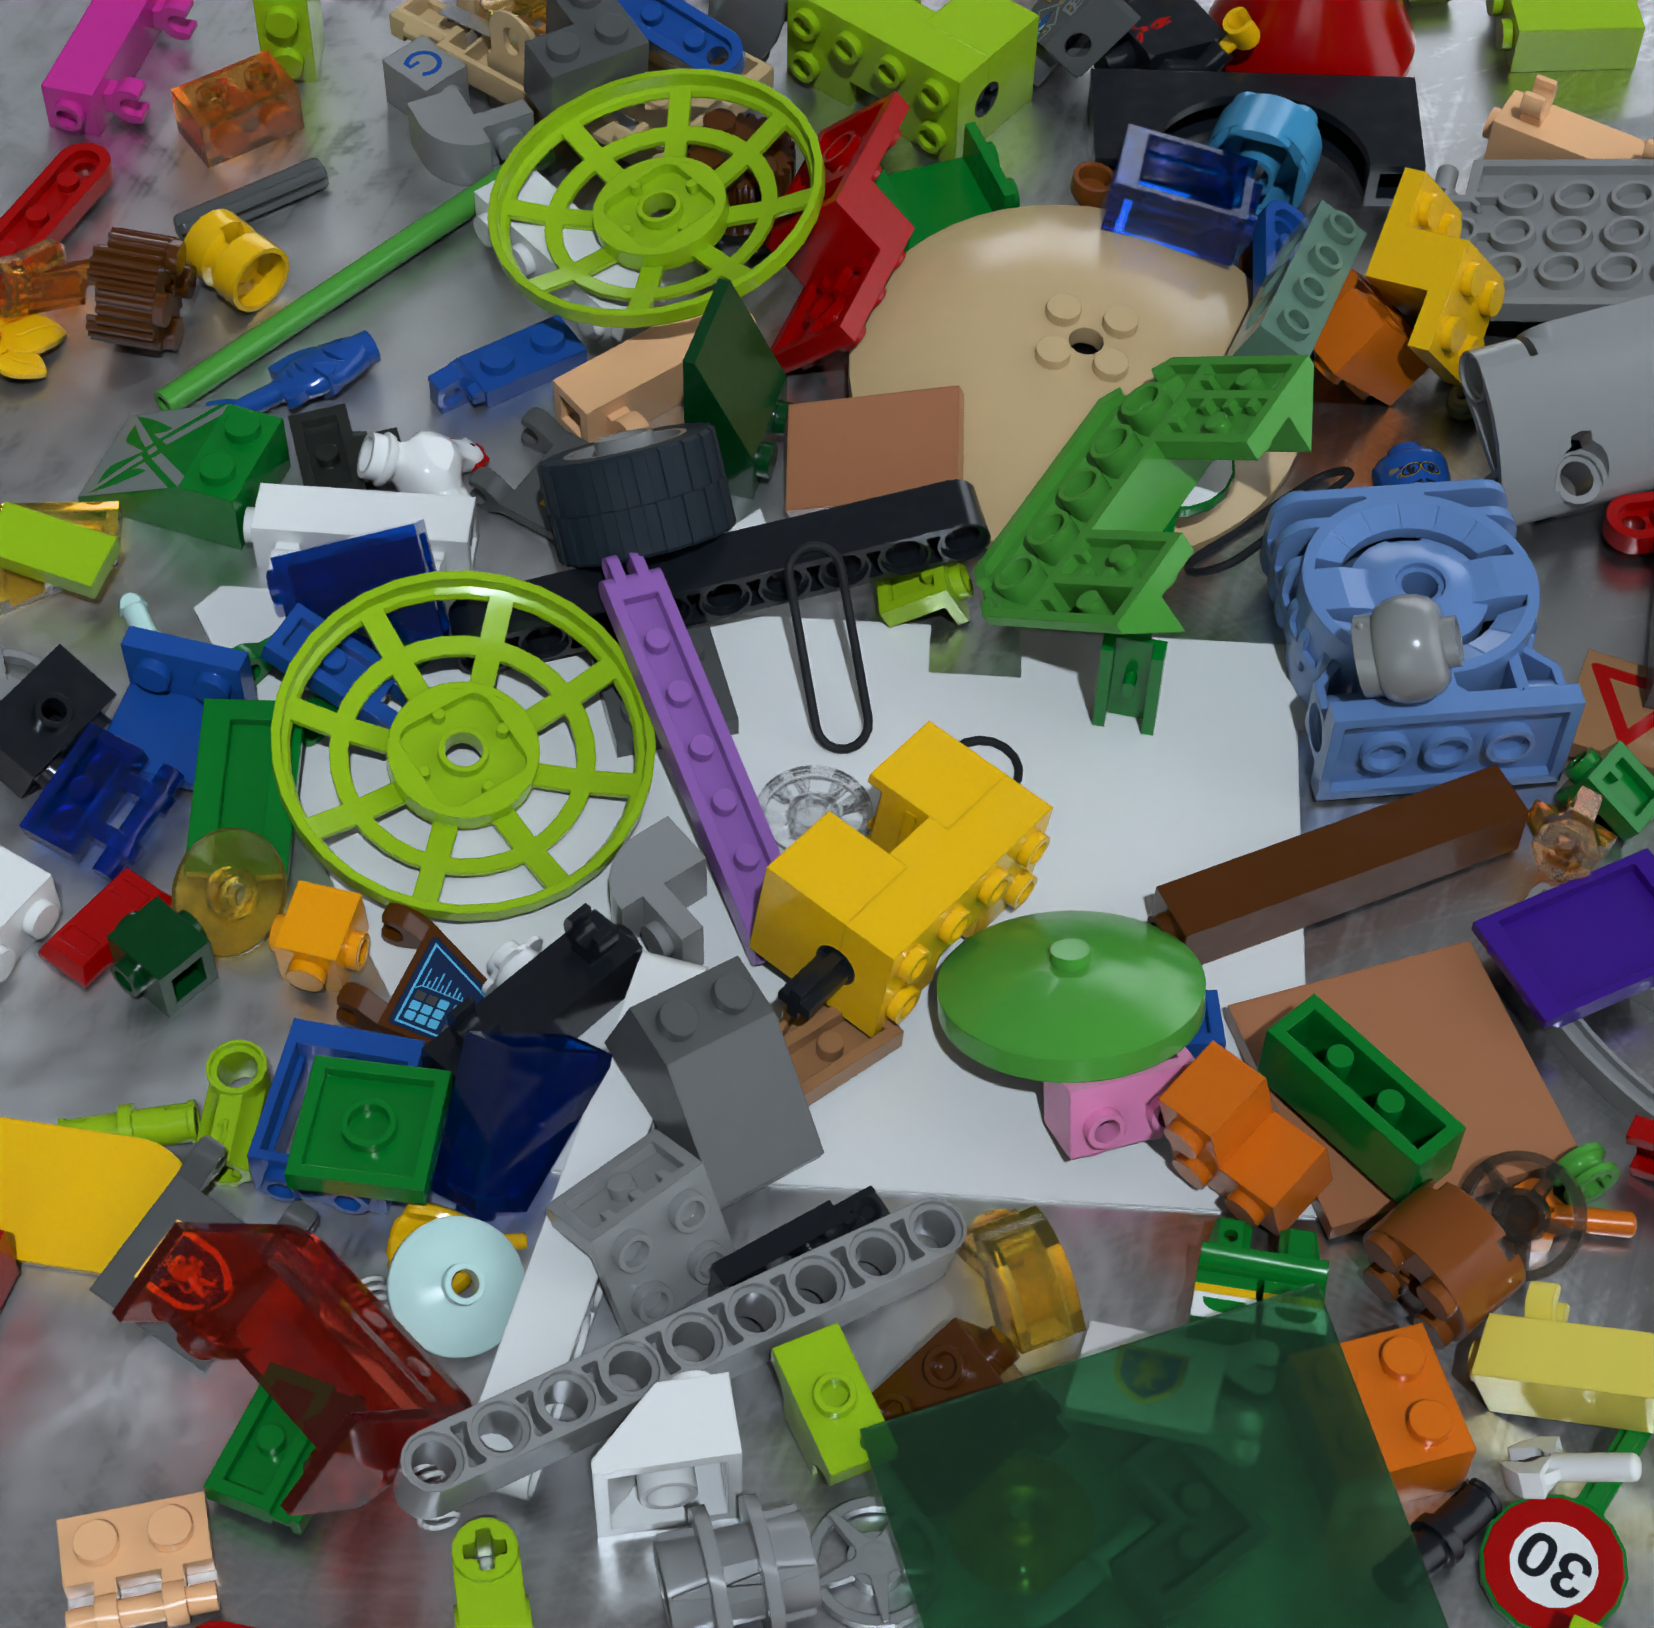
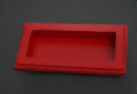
[37,867,177,989]

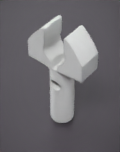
[1499,1436,1642,1499]

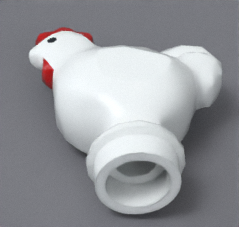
[357,430,490,497]

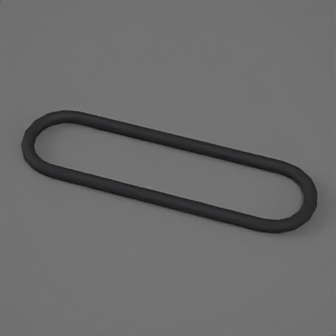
[784,542,873,753]

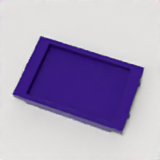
[1471,848,1654,1028]

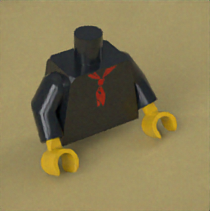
[1094,0,1260,72]

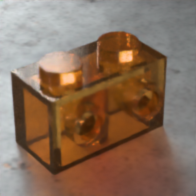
[171,50,304,168]

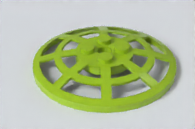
[487,68,826,328]
[271,570,656,921]

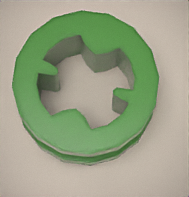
[1549,1142,1621,1206]

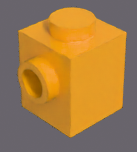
[269,880,370,992]

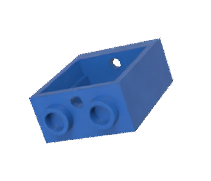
[247,1018,426,1215]

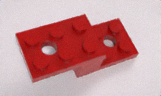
[764,91,915,374]

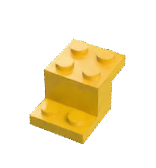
[1365,167,1505,386]

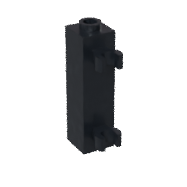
[422,903,643,1127]

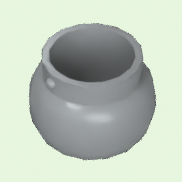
[1351,593,1464,704]

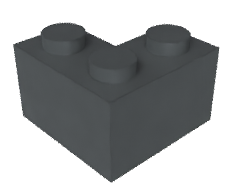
[524,0,650,118]

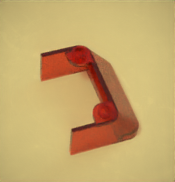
[112,1222,472,1516]

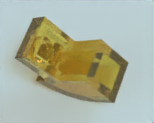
[958,1206,1086,1354]

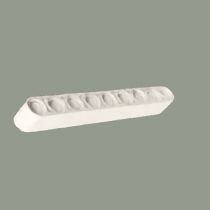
[478,951,709,1501]

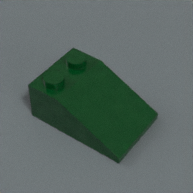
[683,278,794,500]

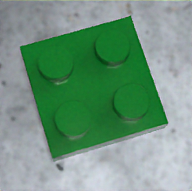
[284,1055,453,1205]

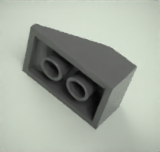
[604,956,824,1210]

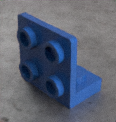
[94,626,257,790]

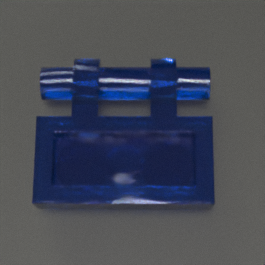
[19,722,185,882]

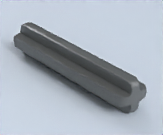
[173,158,329,241]

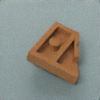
[779,1003,904,1106]

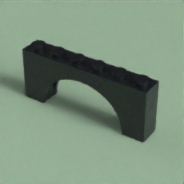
[1087,68,1426,207]

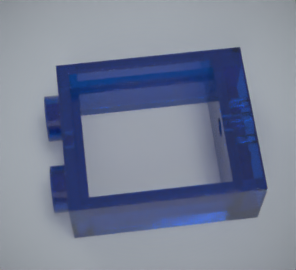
[1101,124,1263,266]

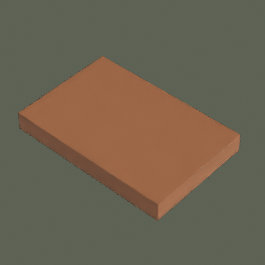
[785,385,964,517]

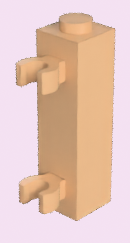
[1482,74,1654,160]
[552,309,757,443]

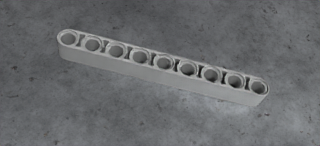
[393,1197,967,1520]

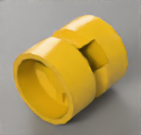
[184,208,289,313]

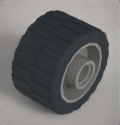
[537,422,736,568]

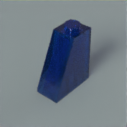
[266,519,452,643]
[430,1031,613,1221]

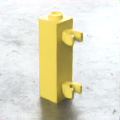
[1468,1281,1654,1434]

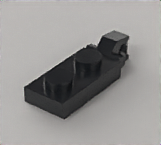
[708,1185,891,1297]

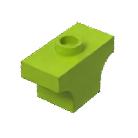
[771,1322,898,1487]

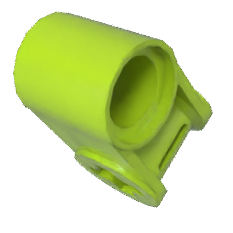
[451,1517,533,1628]

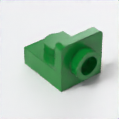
[1554,740,1654,841]

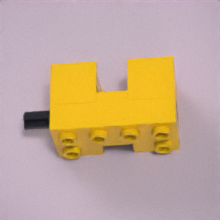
[749,721,1053,1037]

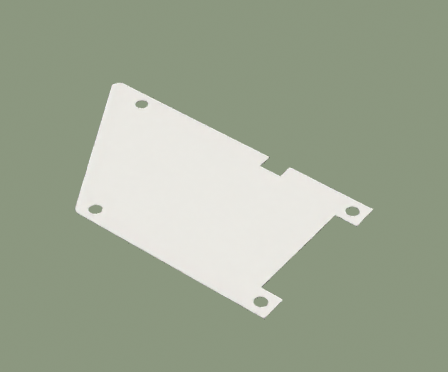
[193,586,1318,1218]

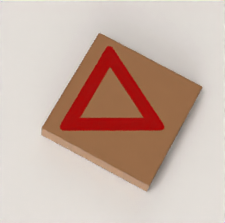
[1568,649,1654,776]

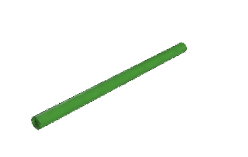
[154,149,556,411]

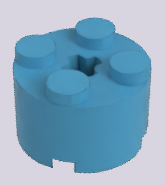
[1198,91,1322,224]

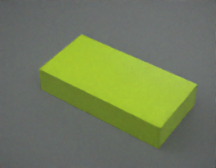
[0,501,121,599]

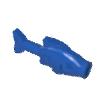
[205,330,381,413]

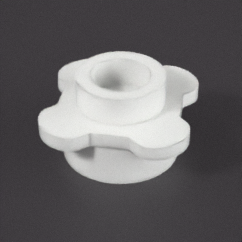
[481,934,543,996]

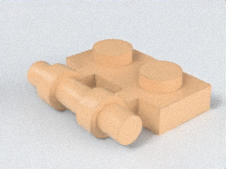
[56,1491,220,1628]

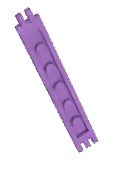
[599,552,781,966]

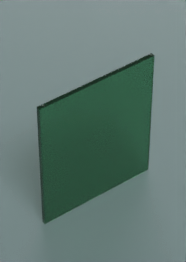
[860,1283,1449,1628]

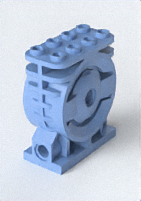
[1259,478,1586,801]

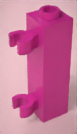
[41,0,198,137]

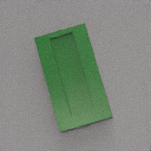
[184,698,305,884]

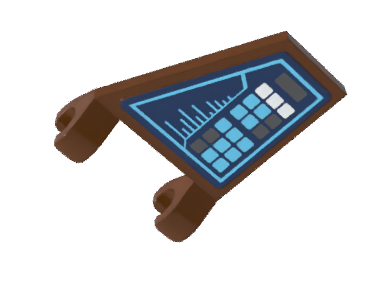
[336,903,487,1045]

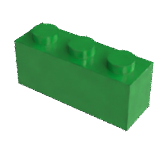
[1257,993,1466,1204]

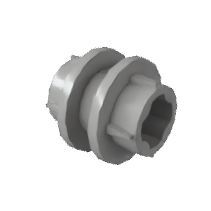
[653,1493,822,1628]

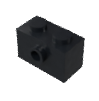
[0,644,117,799]

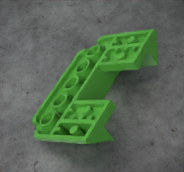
[973,355,1314,634]

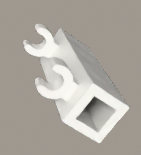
[243,483,480,606]

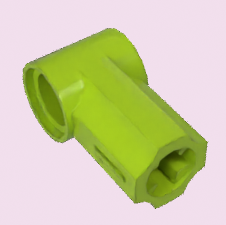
[195,1039,273,1188]

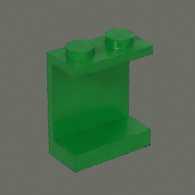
[874,122,1020,252]

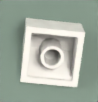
[591,1370,742,1538]

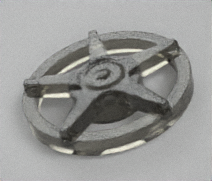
[1461,1150,1587,1282]

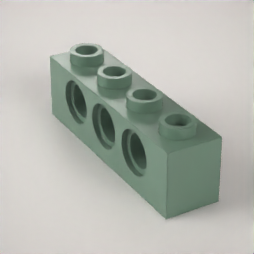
[1226,200,1367,357]

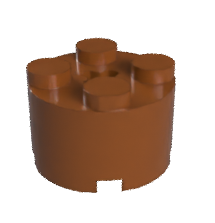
[1363,1179,1526,1350]

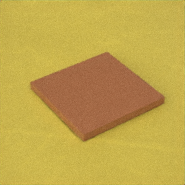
[1225,940,1578,1239]

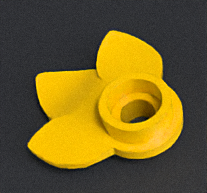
[0,301,67,379]

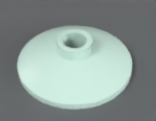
[386,1216,525,1358]

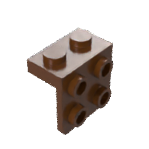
[872,1317,1070,1519]

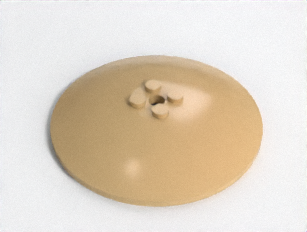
[848,204,1298,554]

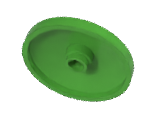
[937,910,1206,1083]

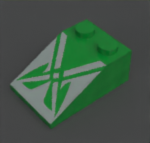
[78,404,291,550]

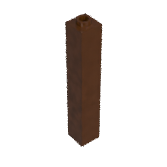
[1147,764,1529,965]

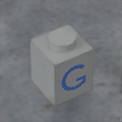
[382,35,470,116]

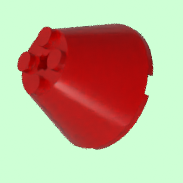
[1208,0,1415,77]

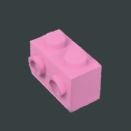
[1044,1047,1195,1160]

